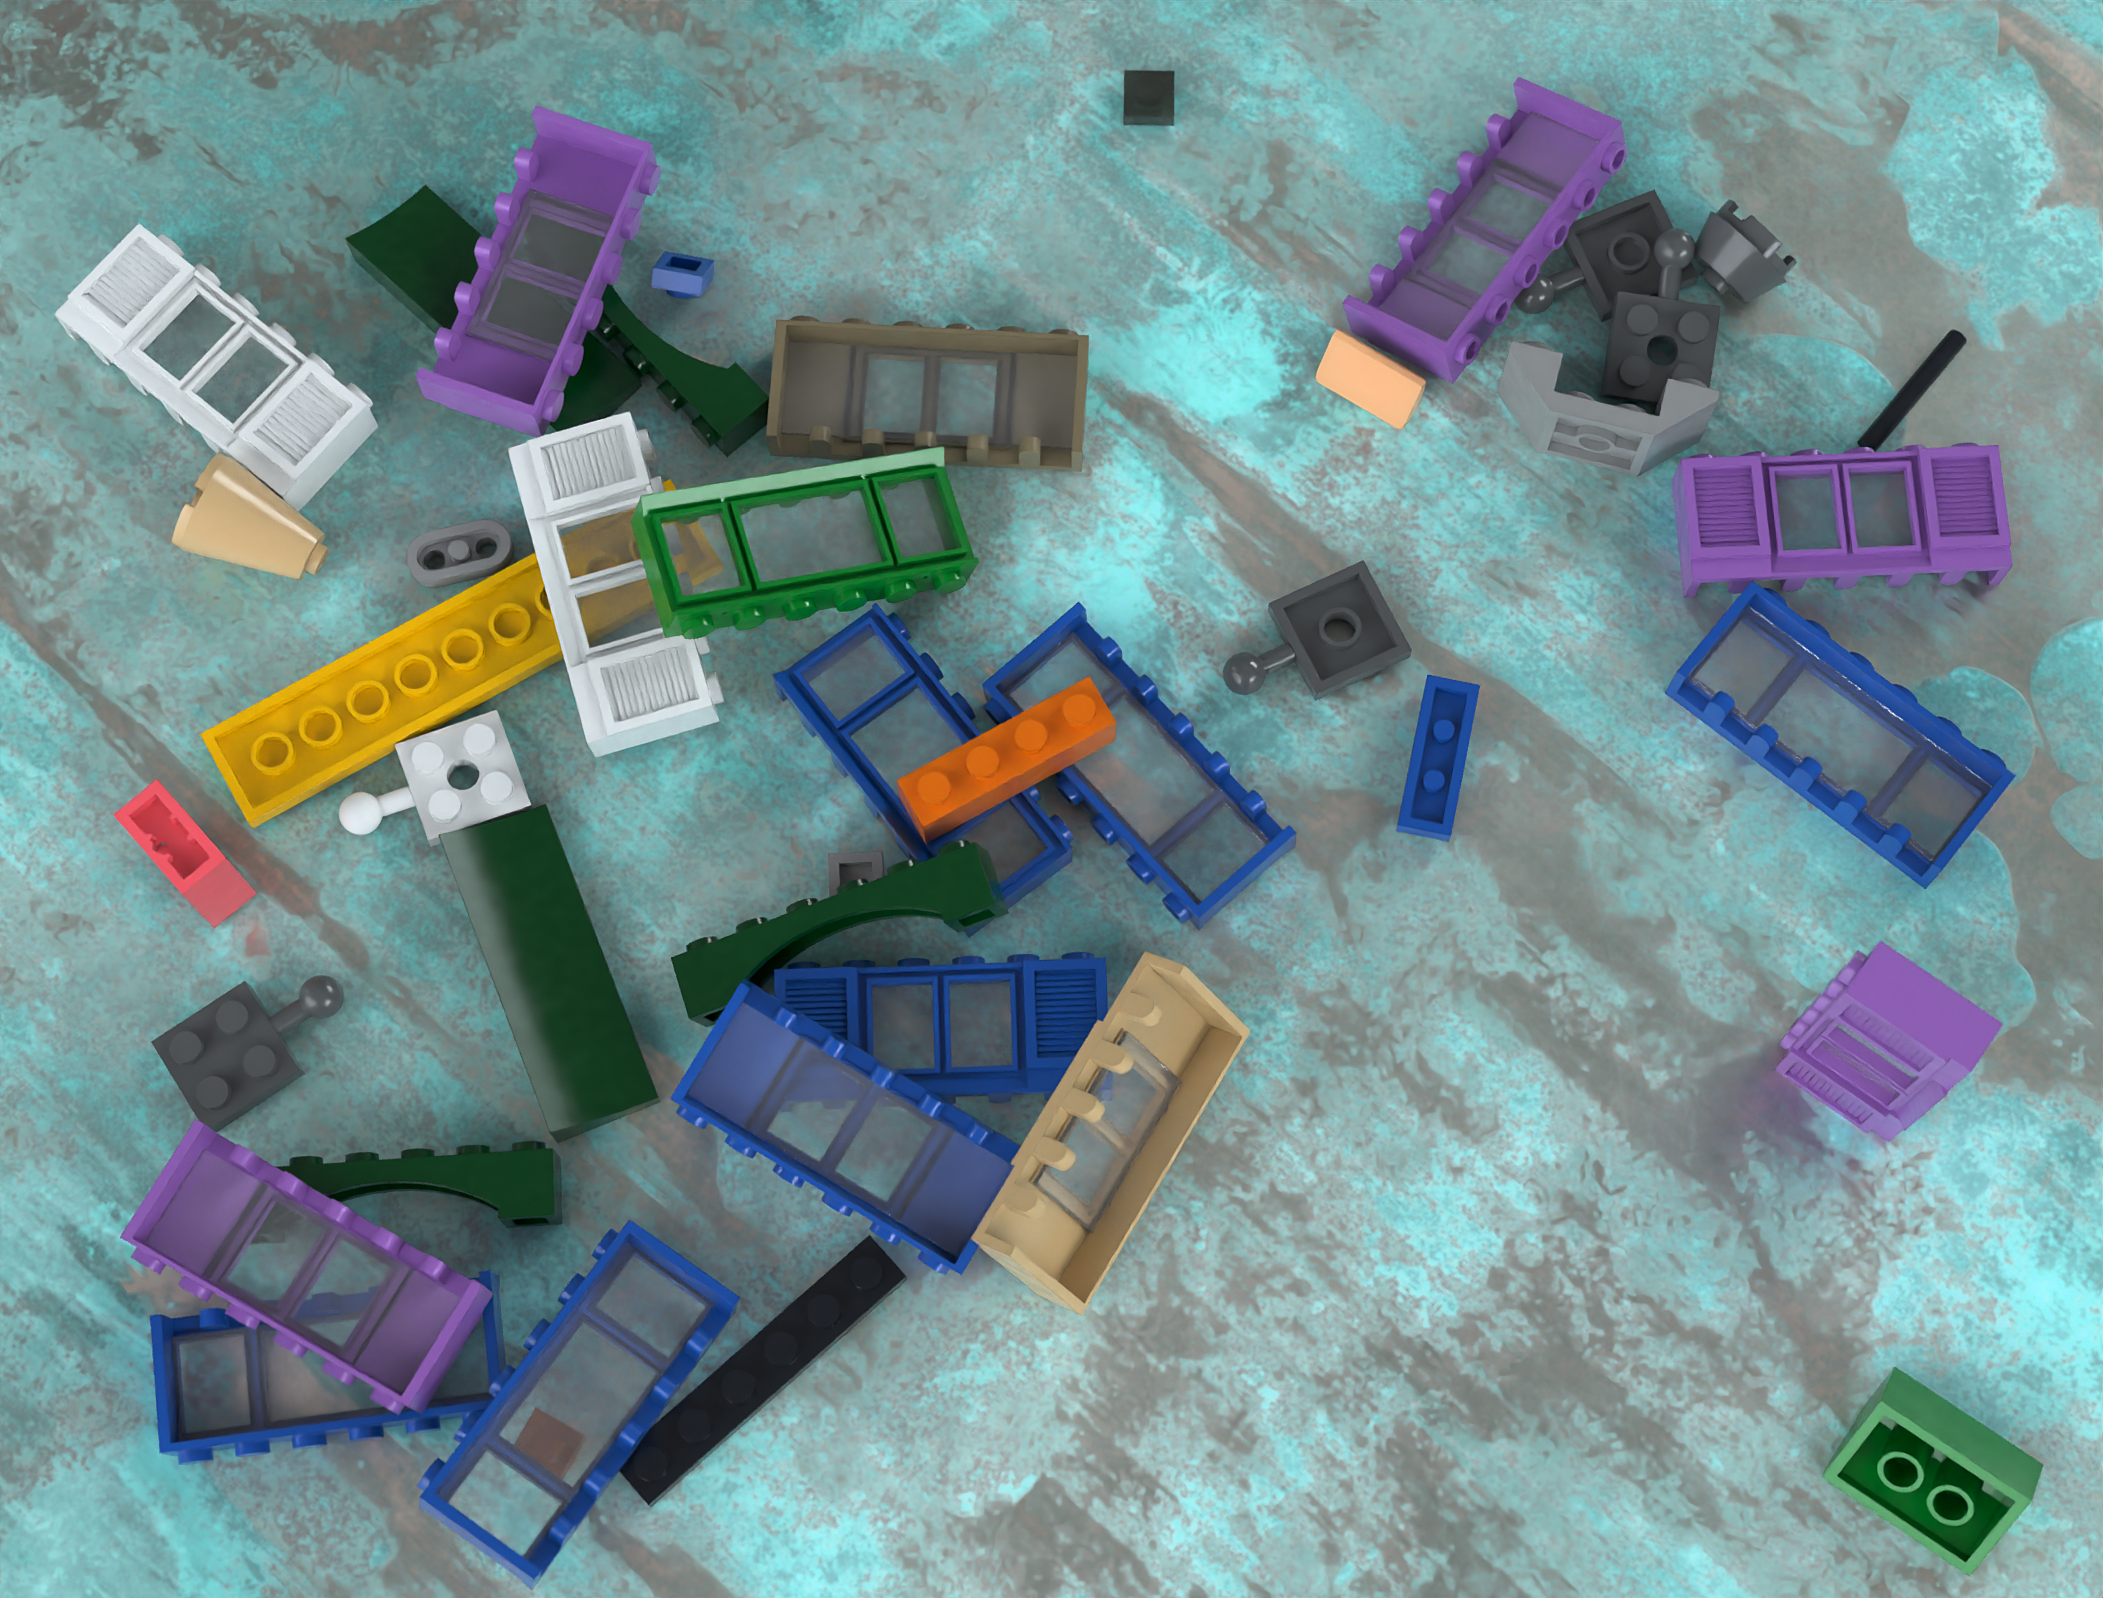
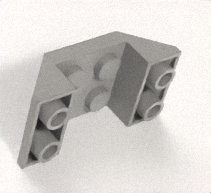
[1497,341,1720,476]

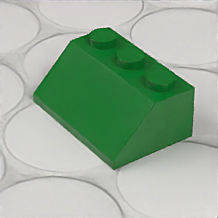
[1822,1366,2043,1576]

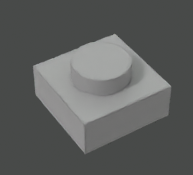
[828,851,884,897]

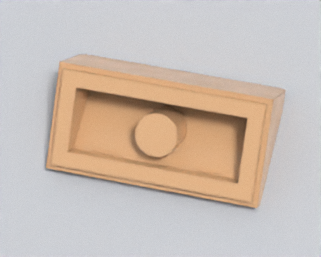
[1315,329,1426,429]

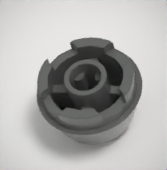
[1694,199,1797,303]

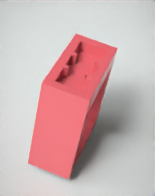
[113,779,257,929]

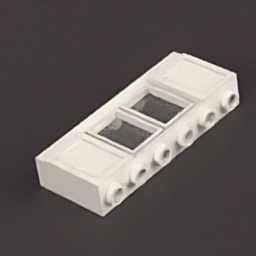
[54,223,379,512]
[507,411,724,757]

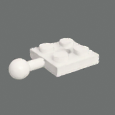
[339,710,533,847]

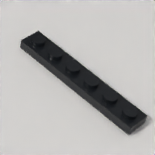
[620,1235,907,1507]

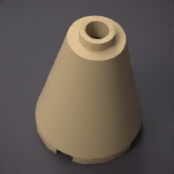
[172,452,329,580]

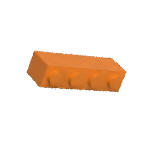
[897,676,1117,843]

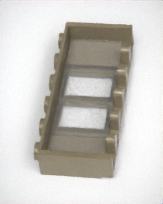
[766,316,1089,472]

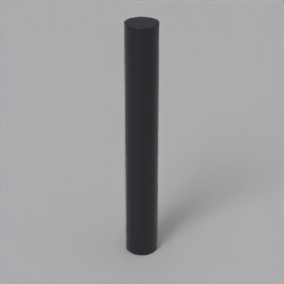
[1857,329,1967,452]

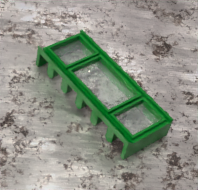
[631,446,979,639]

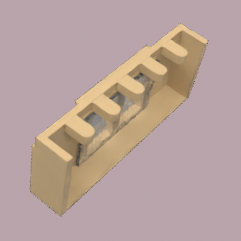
[971,951,1251,1316]

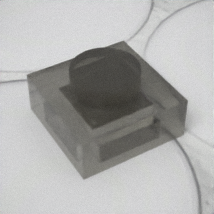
[1123,70,1175,126]

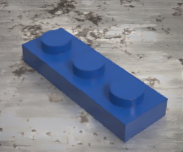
[1396,674,1480,842]

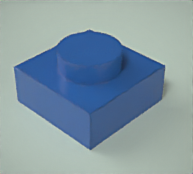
[651,251,715,299]

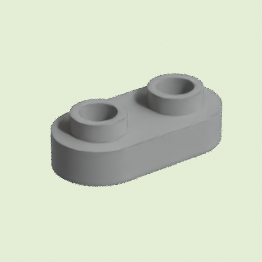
[406,519,514,588]

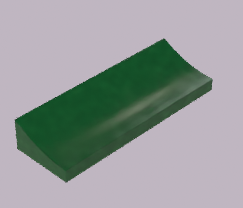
[345,185,643,435]
[438,804,661,1143]

